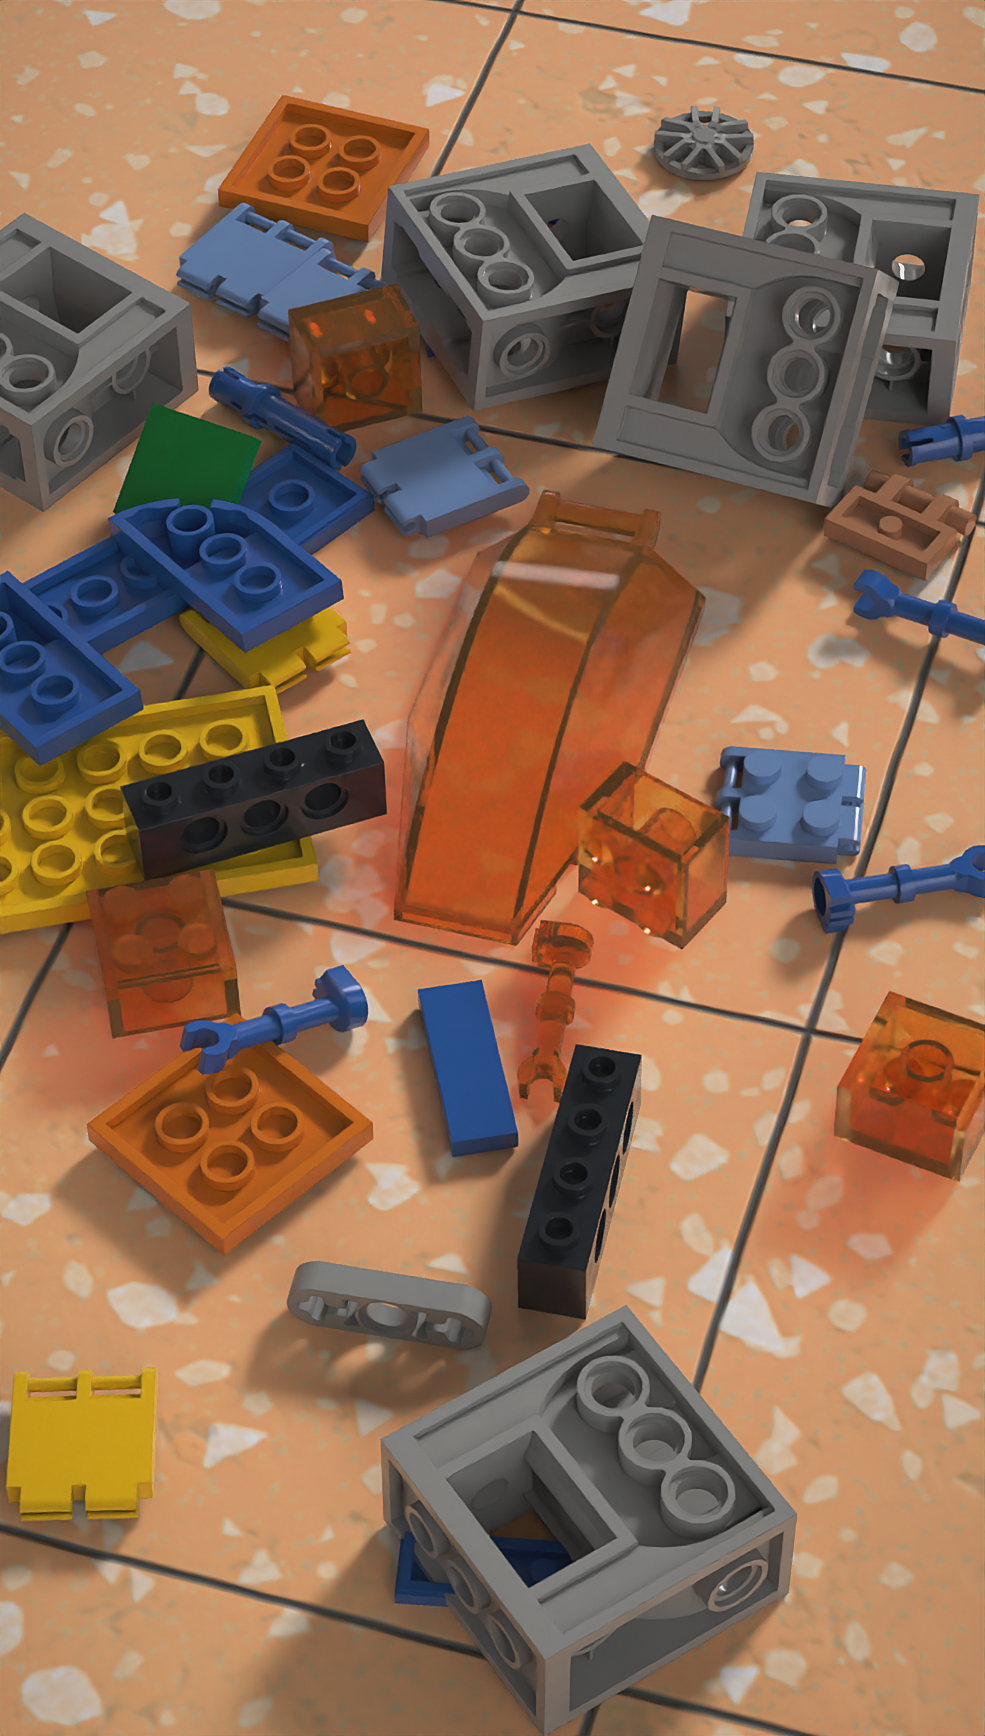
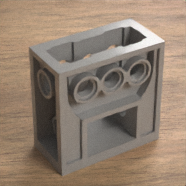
[381,144,688,411]
[724,172,980,426]
[0,213,199,512]
[592,215,899,508]
[380,1305,797,1736]

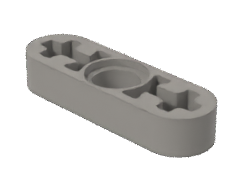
[287,1261,492,1349]

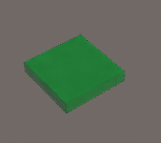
[113,403,261,514]

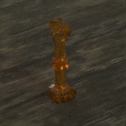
[517,920,594,1103]

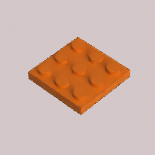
[218,95,430,242]
[87,1012,374,1256]

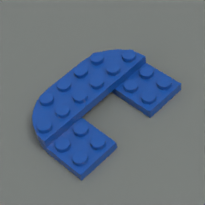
[0,498,344,766]

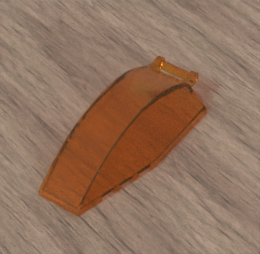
[394,489,706,946]

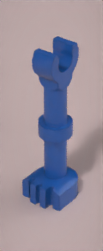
[853,569,985,646]
[812,845,985,934]
[180,965,368,1074]

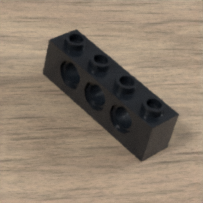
[120,719,387,882]
[517,1044,642,1320]

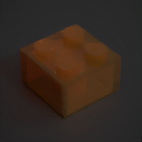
[288,283,423,432]
[578,761,730,949]
[86,869,241,1039]
[833,991,985,1182]

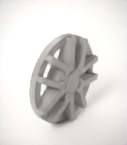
[654,106,754,180]

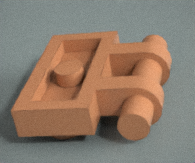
[824,470,977,581]

